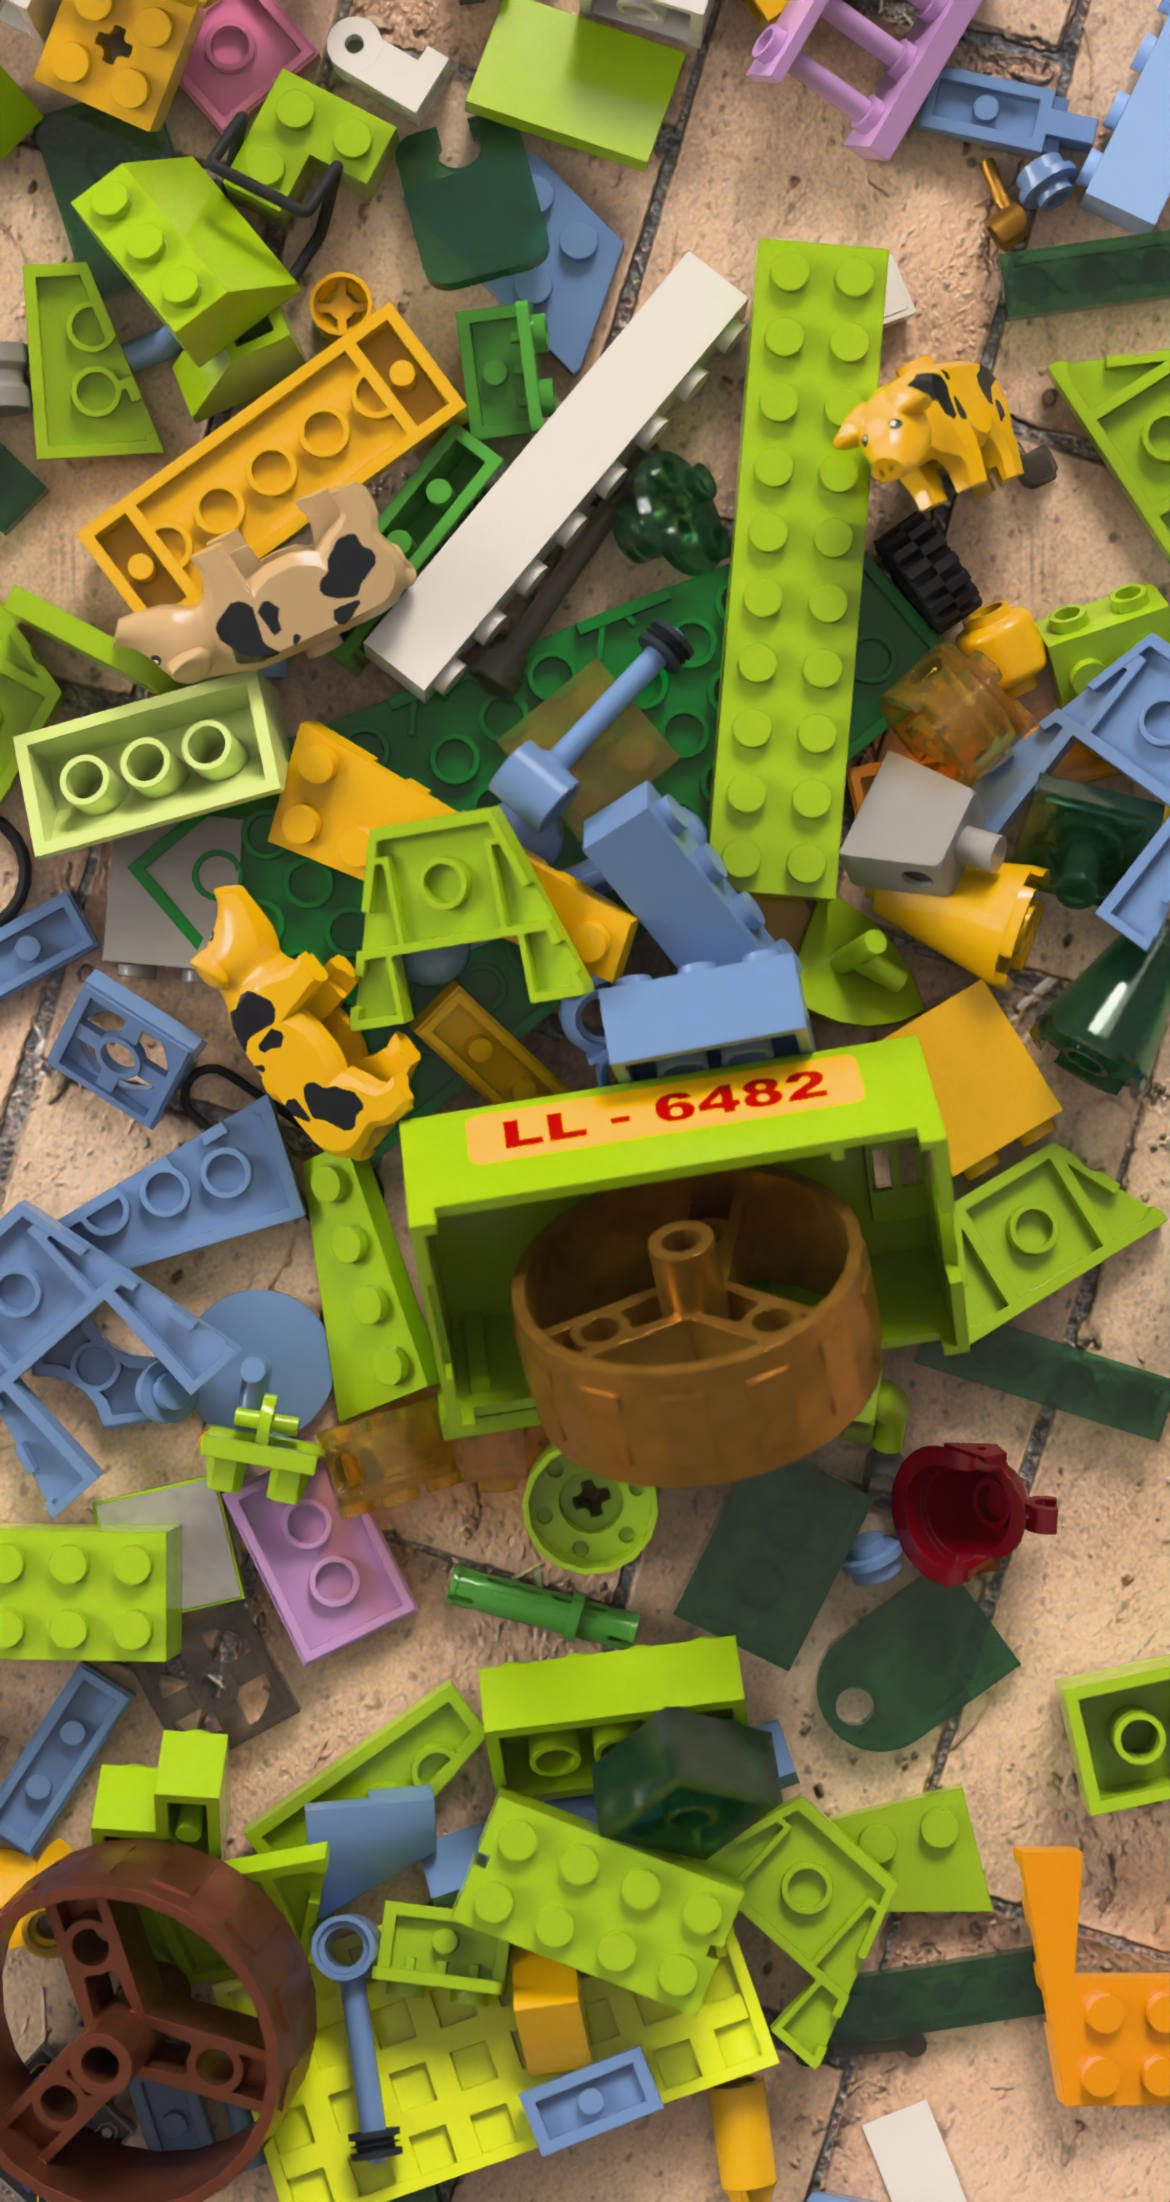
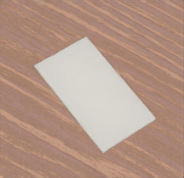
[862,2100,967,2202]

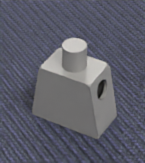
[839,750,1007,897]

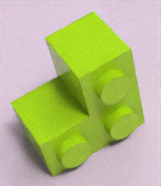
[223,68,400,228]
[91,1729,231,1861]

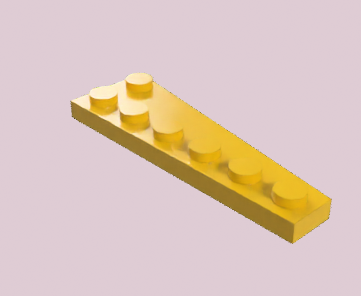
[267,719,639,983]

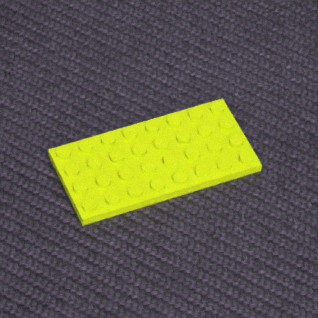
[211,1819,780,2202]

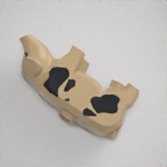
[112,480,417,684]

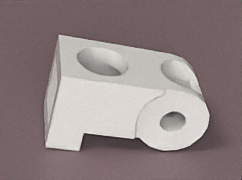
[327,16,453,128]

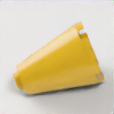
[865,862,1051,991]

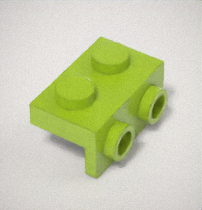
[1035,583,1170,709]
[371,1900,512,2007]

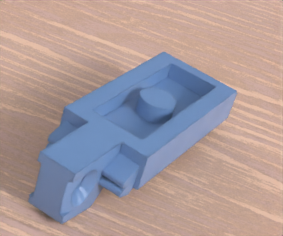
[916,66,1099,158]

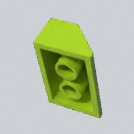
[71,156,301,368]

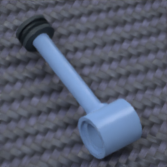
[488,618,694,833]
[311,1913,403,2165]

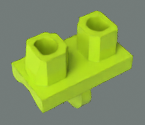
[200,1393,324,1505]

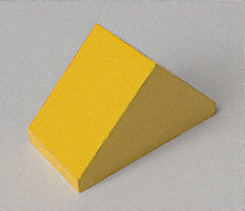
[511,1945,593,2076]

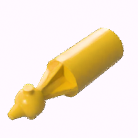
[708,2074,778,2202]

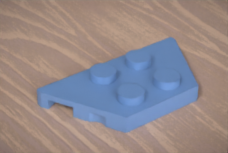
[403,152,624,378]

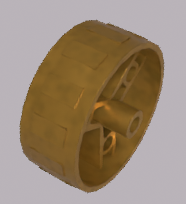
[511,1165,884,1489]

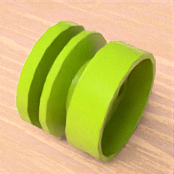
[522,1440,659,1575]

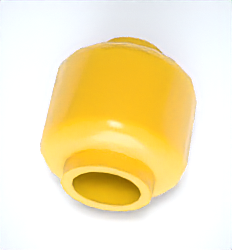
[955,600,1049,700]

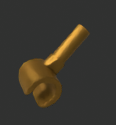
[979,158,1027,252]

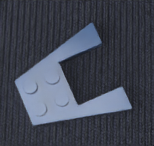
[966,632,1170,955]
[0,1199,243,1519]

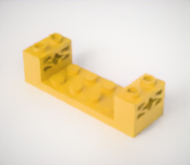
[76,301,470,613]

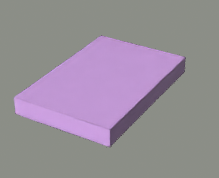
[221,1438,420,1667]

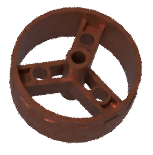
[0,1838,317,2202]

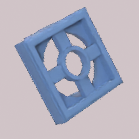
[46,968,208,1131]

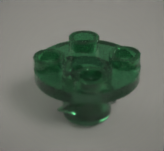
[612,451,731,576]

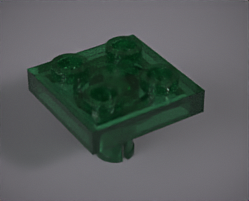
[1009,772,1165,910]

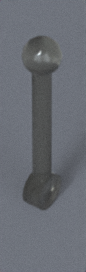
[794,2029,927,2067]

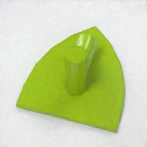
[796,897,926,1028]

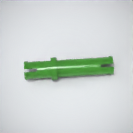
[446,1564,641,1650]

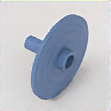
[194,1289,333,1437]

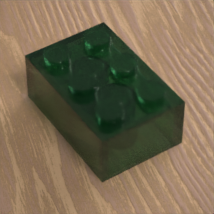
[672,1458,875,1672]

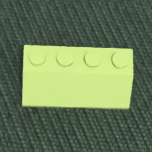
[13,670,290,861]

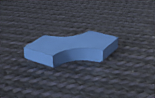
[31,1313,159,1429]

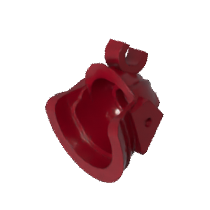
[891,1442,1058,1587]

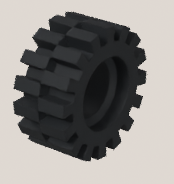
[873,511,983,635]

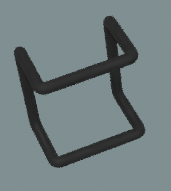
[206,111,344,282]

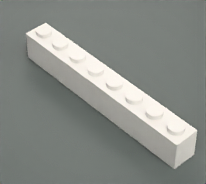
[364,251,749,704]

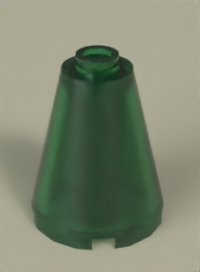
[1029,919,1170,1098]

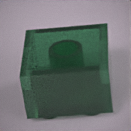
[591,1706,783,1861]

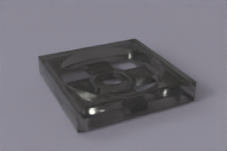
[127,1599,302,1751]

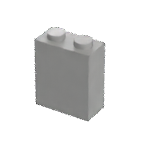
[102,816,245,984]

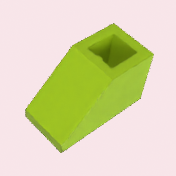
[172,305,307,424]

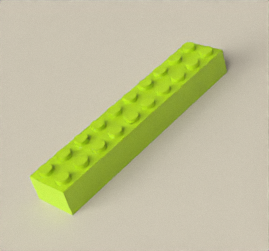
[707,238,889,902]

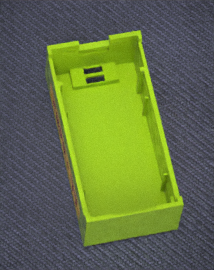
[399,1035,970,1438]

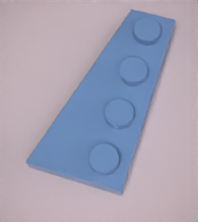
[57,1093,308,1269]

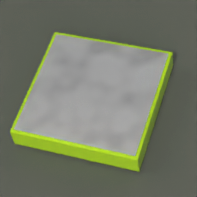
[92,1475,247,1613]

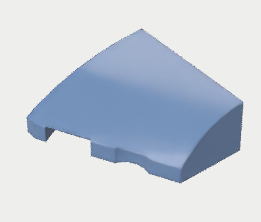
[304,1784,437,1919]

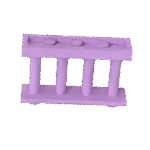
[746,0,982,161]

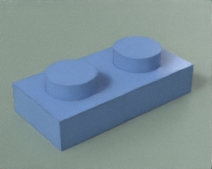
[519,2044,665,2157]

